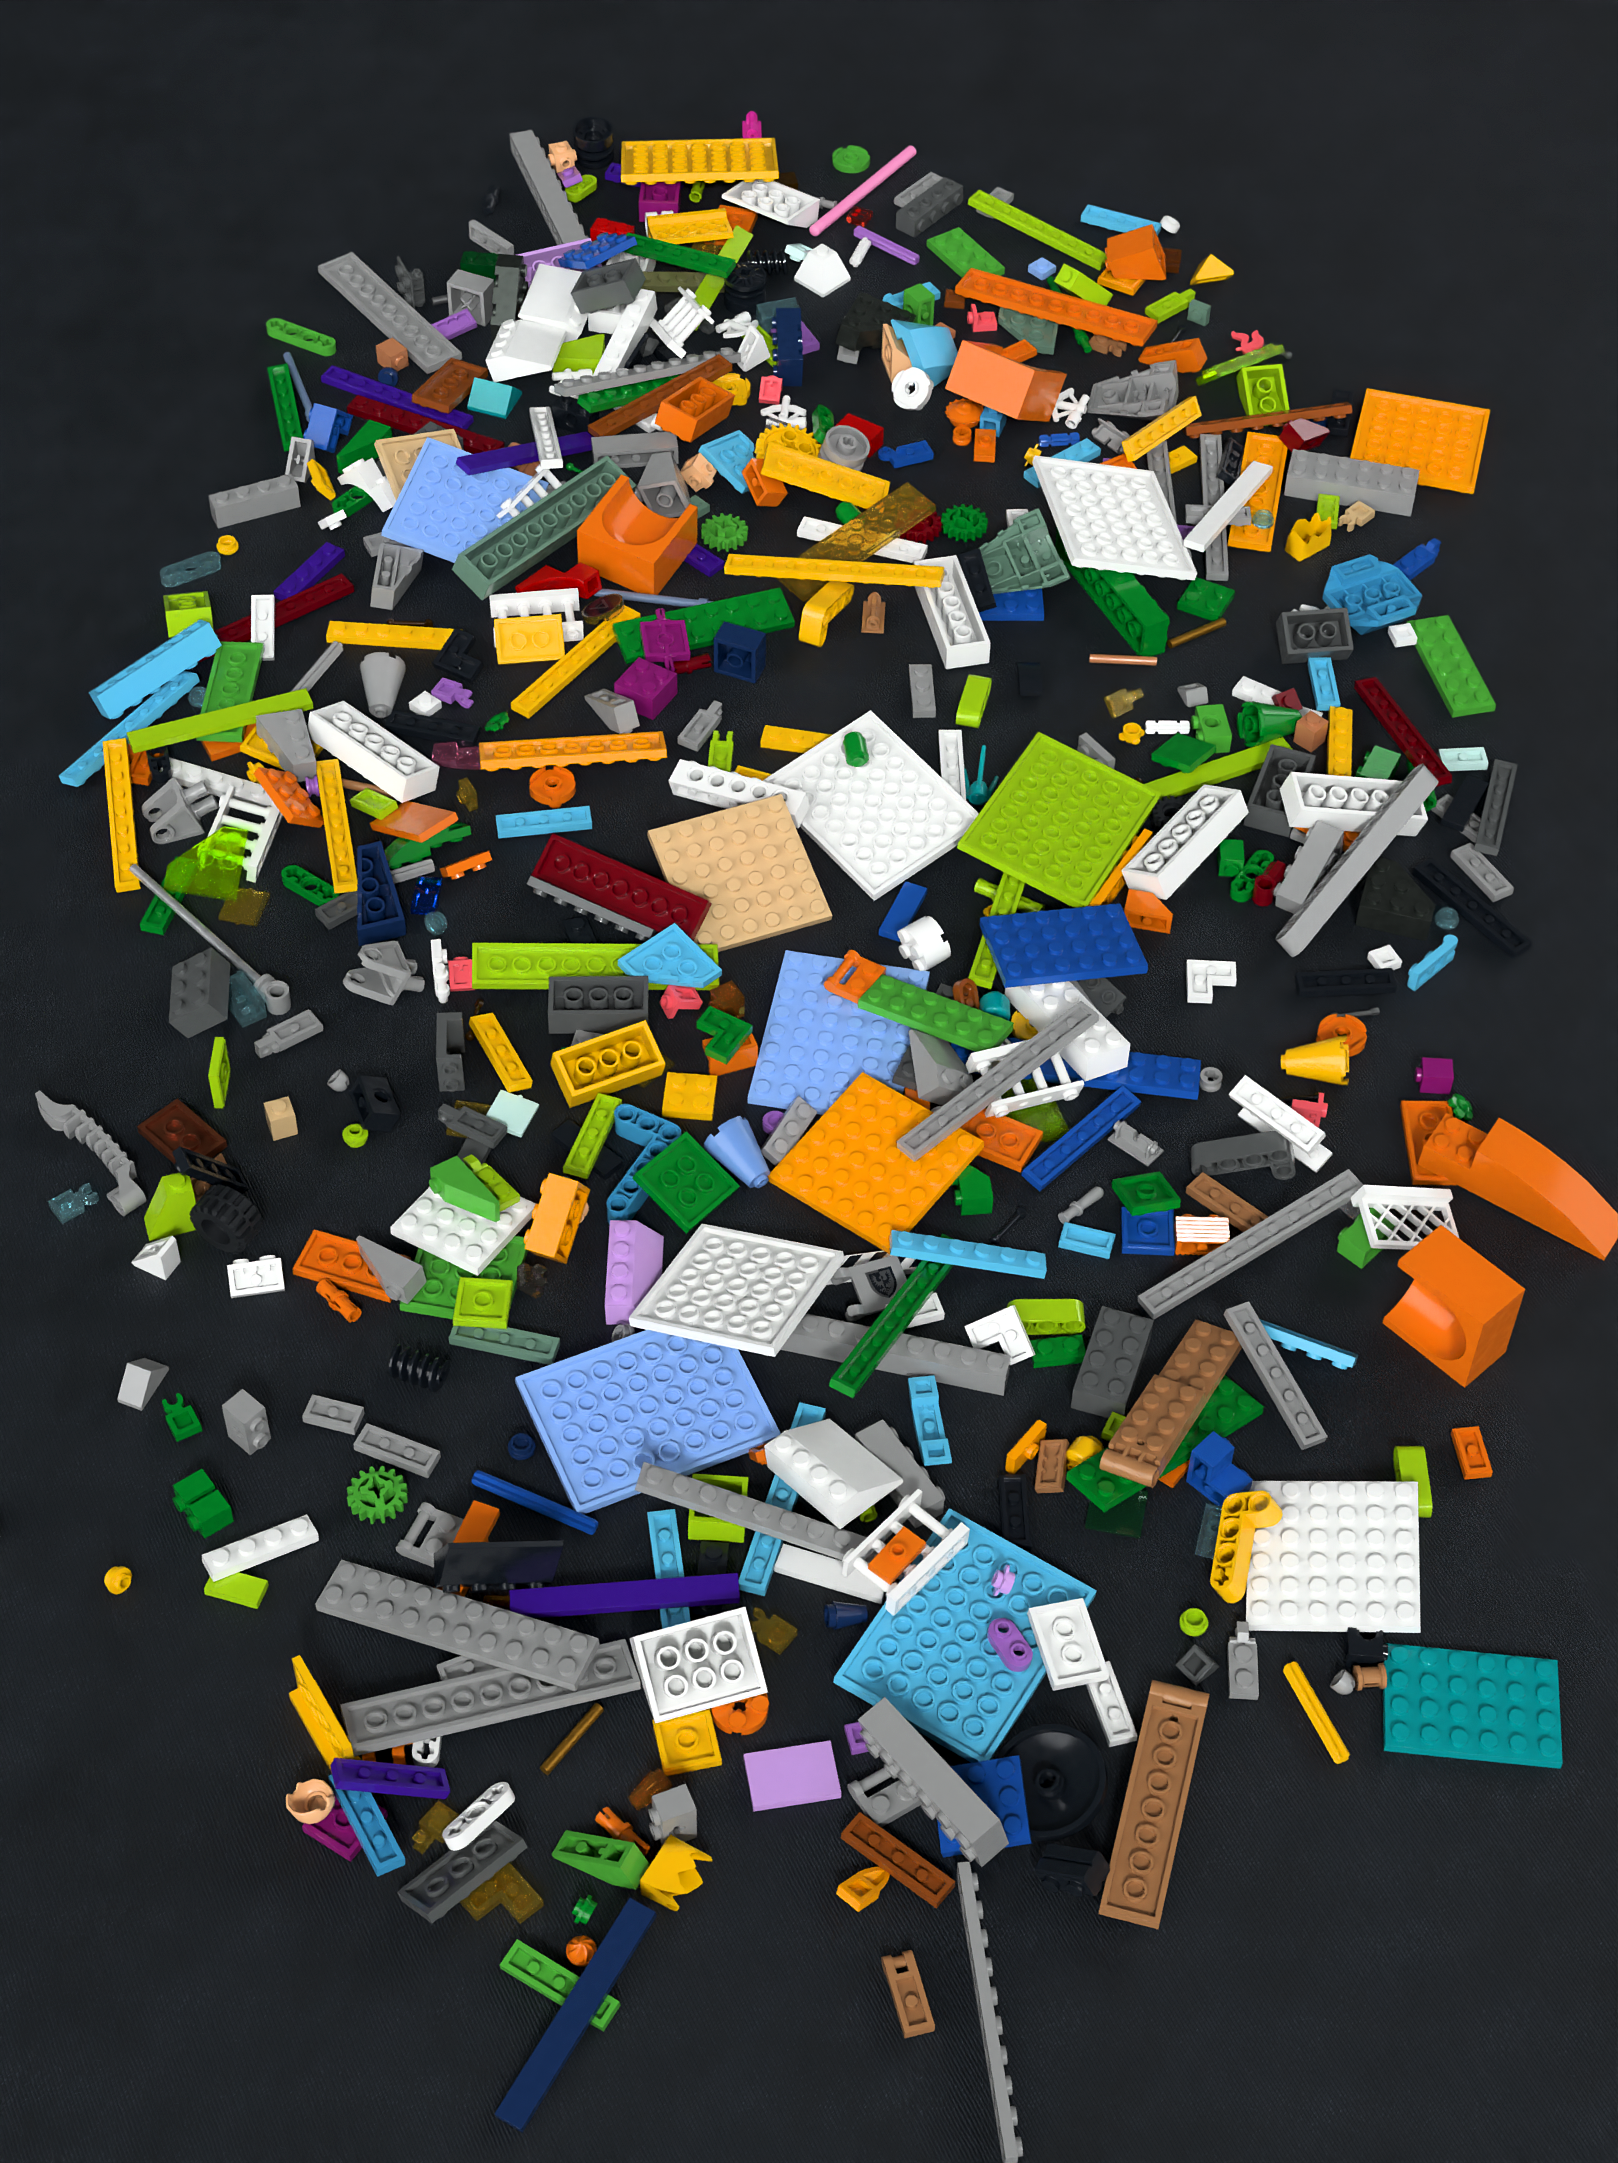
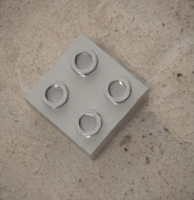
[447,269,495,326]

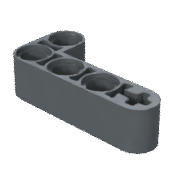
[1191,1131,1296,1180]

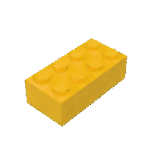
[550,1020,665,1108]

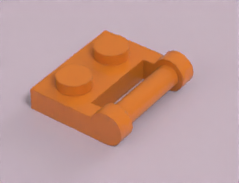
[824,950,886,1004]

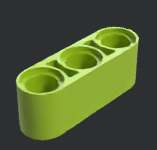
[956,674,992,728]
[1007,1299,1086,1335]
[1393,1446,1432,1518]

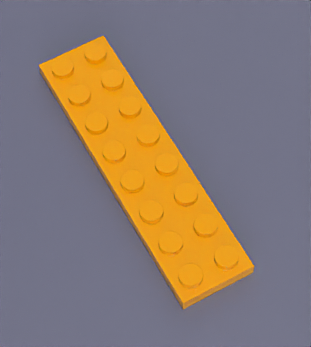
[1228,432,1288,552]
[479,731,667,771]

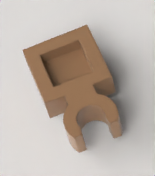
[1089,334,1127,357]

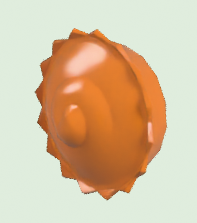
[945,398,984,428]

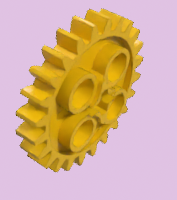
[754,423,822,459]

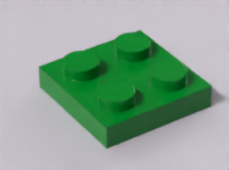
[1177,577,1235,621]
[1112,1171,1181,1216]

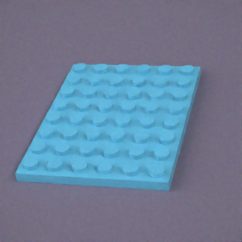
[833,1508,1097,1763]

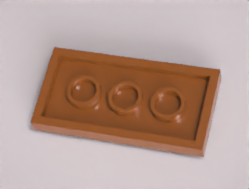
[412,357,488,414]

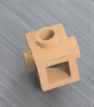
[548,141,577,173]
[680,453,717,492]

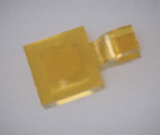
[1104,688,1144,718]
[412,1800,459,1854]

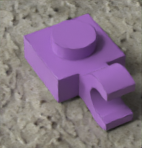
[431,678,474,708]

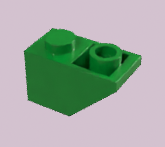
[951,1164,993,1216]

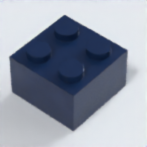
[714,621,766,683]

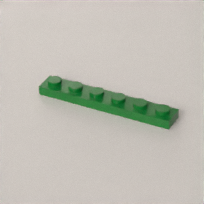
[623,232,736,278]
[267,363,303,452]
[577,375,679,413]

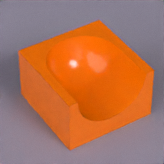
[945,340,1067,422]
[577,474,698,595]
[1383,1225,1525,1388]

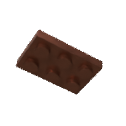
[137,1098,227,1164]

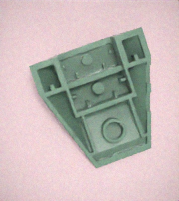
[978,508,1070,594]

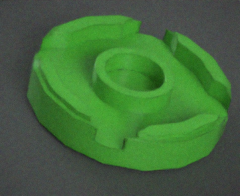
[832,145,870,174]

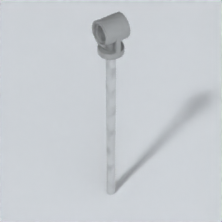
[129,864,291,1015]

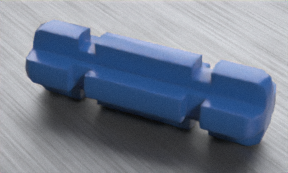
[1038,432,1080,448]

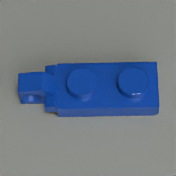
[1393,538,1441,580]

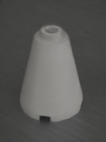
[360,652,406,718]

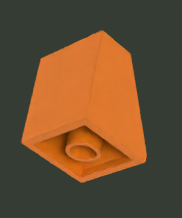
[1105,224,1166,280]

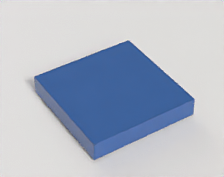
[1121,1207,1175,1256]

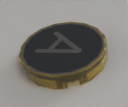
[582,594,625,625]

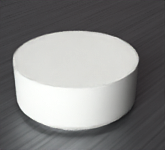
[1160,216,1180,233]

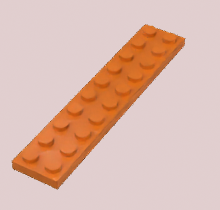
[955,268,1158,347]

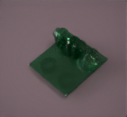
[1085,1489,1148,1539]

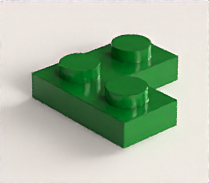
[697,1006,753,1065]

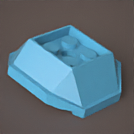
[1322,554,1422,635]

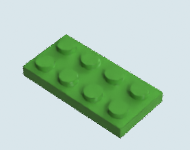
[927,227,1005,278]

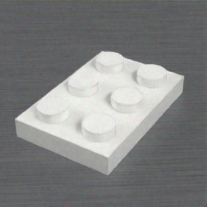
[1027,1598,1109,1691]

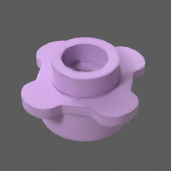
[991,1564,1015,1596]

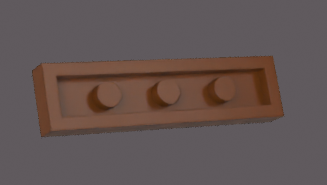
[841,1812,955,1909]

